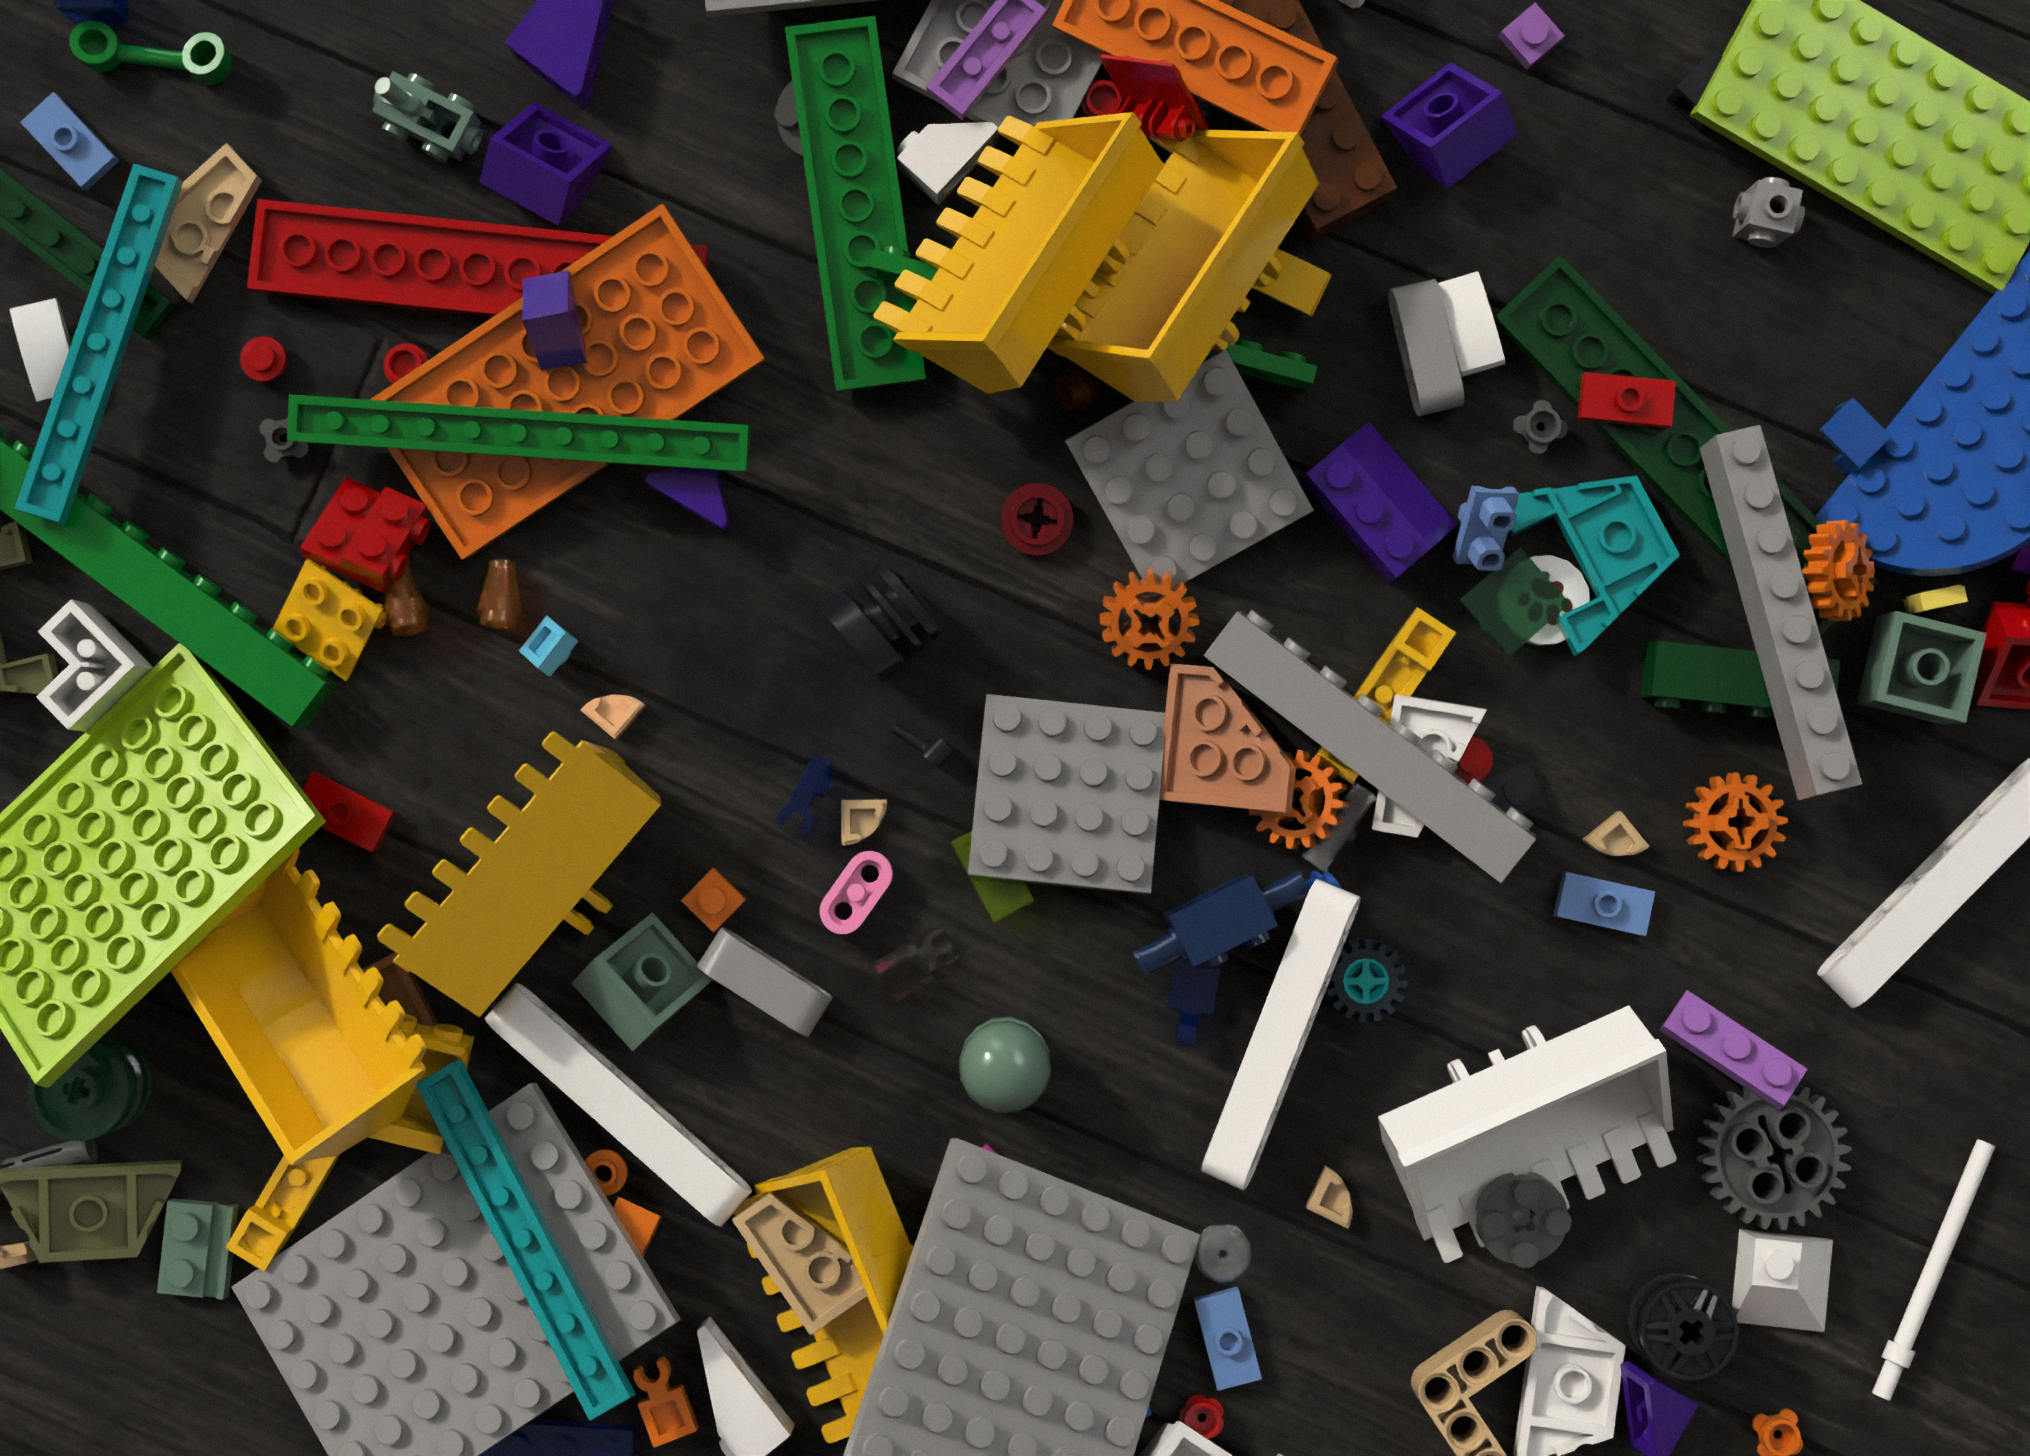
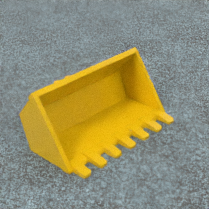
[377,731,661,1017]
[171,848,427,1166]
[734,1147,914,1443]

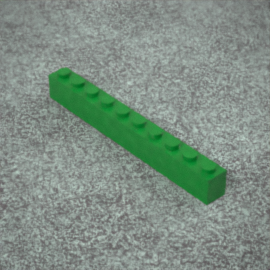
[0,424,338,728]

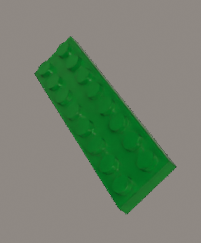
[785,16,926,393]

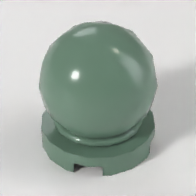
[959,1016,1051,1114]

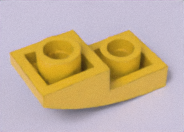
[1251,248,1332,317]

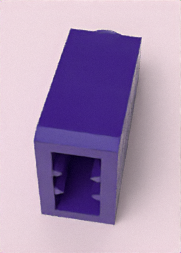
[505,0,615,110]

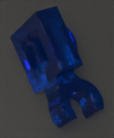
[778,753,836,836]
[1166,962,1220,1045]

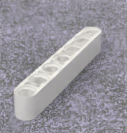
[1817,758,2030,1008]
[1201,879,1361,1190]
[485,983,752,1227]

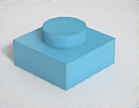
[519,615,578,677]

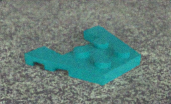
[1509,476,1680,656]

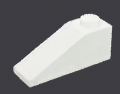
[697,1316,795,1456]

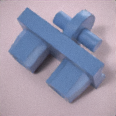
[1452,486,1519,571]

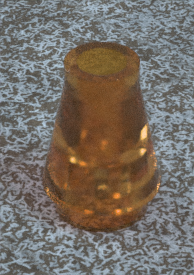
[476,559,522,629]
[385,566,431,636]

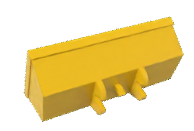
[873,112,1164,394]
[1047,129,1319,403]

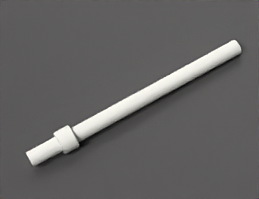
[1872,1139,1995,1401]

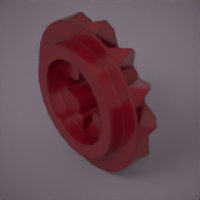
[1001,483,1073,556]

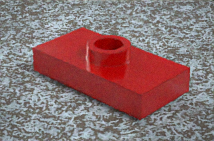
[1577,372,1676,429]
[303,771,397,853]

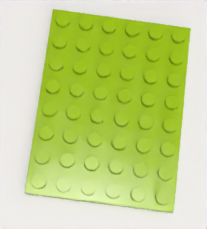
[0,643,326,1088]

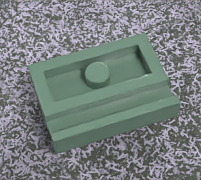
[157,1198,239,1300]

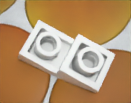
[1438,271,1505,377]
[10,298,72,402]

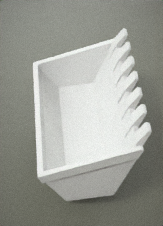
[1378,1005,1677,1263]

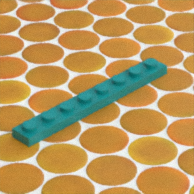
[14,164,183,525]
[416,1060,636,1421]

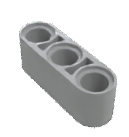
[1388,279,1465,416]
[697,927,833,1037]

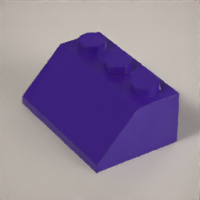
[1300,422,1458,583]

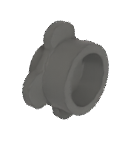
[1513,400,1568,454]
[259,417,309,463]

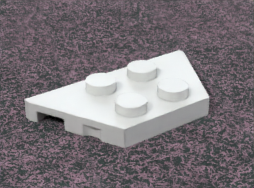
[1513,1286,1626,1456]

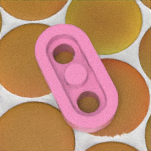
[820,851,893,934]

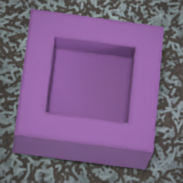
[1498,2,1565,70]

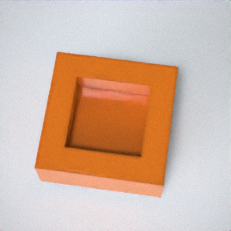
[681,868,747,932]

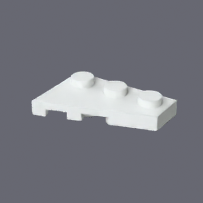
[1372,694,1487,837]

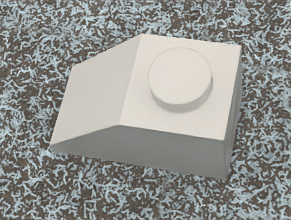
[897,122,999,206]

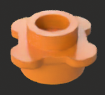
[1752,1408,1803,1456]

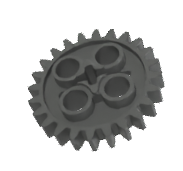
[1697,1084,1852,1230]

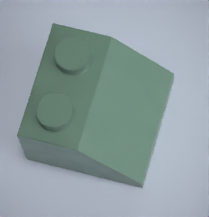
[572,912,713,1051]

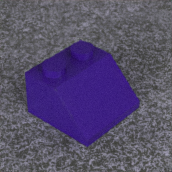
[1381,62,1519,189]
[479,102,613,226]

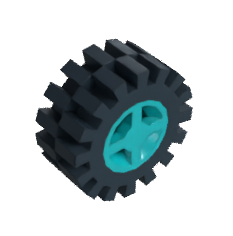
[1324,938,1408,1023]

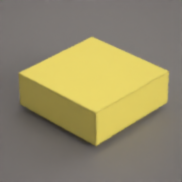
[1903,584,1968,614]

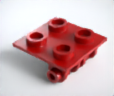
[1099,54,1209,142]

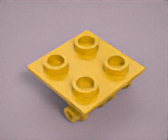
[273,558,389,681]

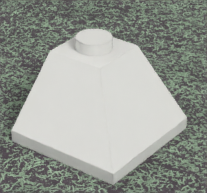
[1732,1229,1833,1332]

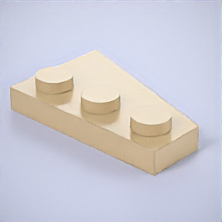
[155,143,262,303]
[732,1191,867,1335]

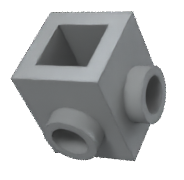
[1732,177,1805,248]

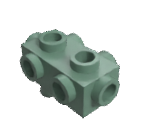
[372,71,483,163]

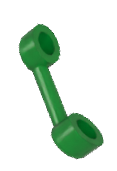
[69,21,232,85]

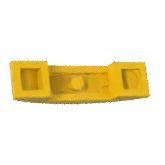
[1317,607,1456,784]
[225,1154,340,1272]

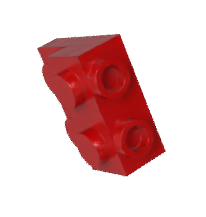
[300,477,431,593]

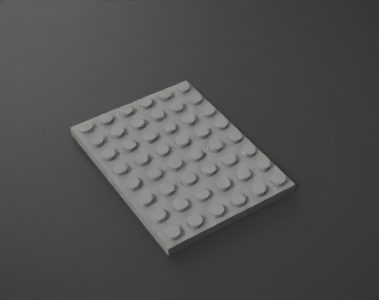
[232,1083,681,1456]
[843,1138,1200,1456]

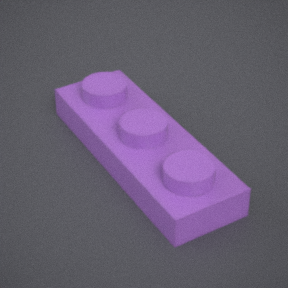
[926,0,1047,120]
[1659,990,1808,1110]

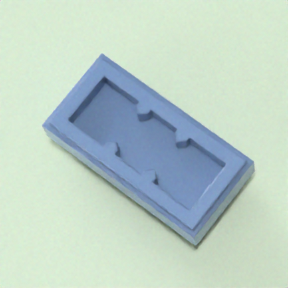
[20,92,120,191]
[1553,872,1655,936]
[1193,1287,1262,1391]

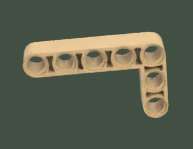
[1411,1310,1537,1456]

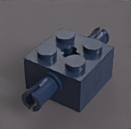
[1132,870,1309,977]

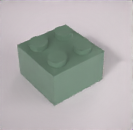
[1856,611,1987,725]

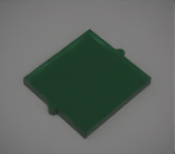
[1459,548,1570,657]

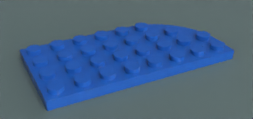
[1815,251,2030,576]

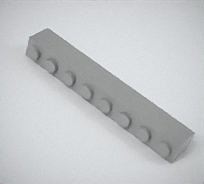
[1699,425,1862,800]
[1203,610,1536,883]

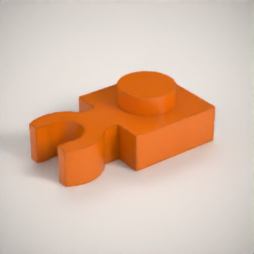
[634,1356,699,1448]

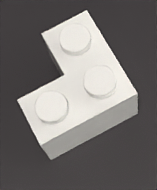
[36,599,153,732]

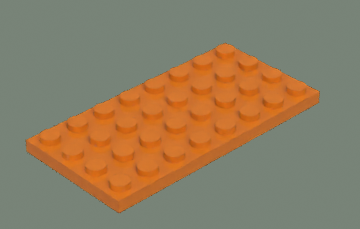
[370,203,766,560]

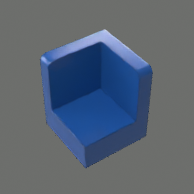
[1820,398,1892,475]

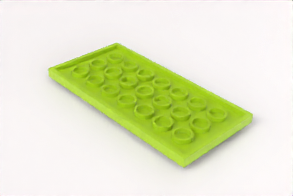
[1690,0,2030,295]

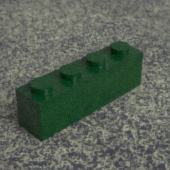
[1640,641,1840,719]

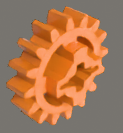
[1802,520,1875,621]
[1099,569,1199,670]
[1248,750,1349,850]
[1683,772,1788,872]

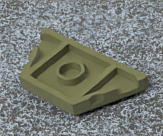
[0,1160,183,1263]

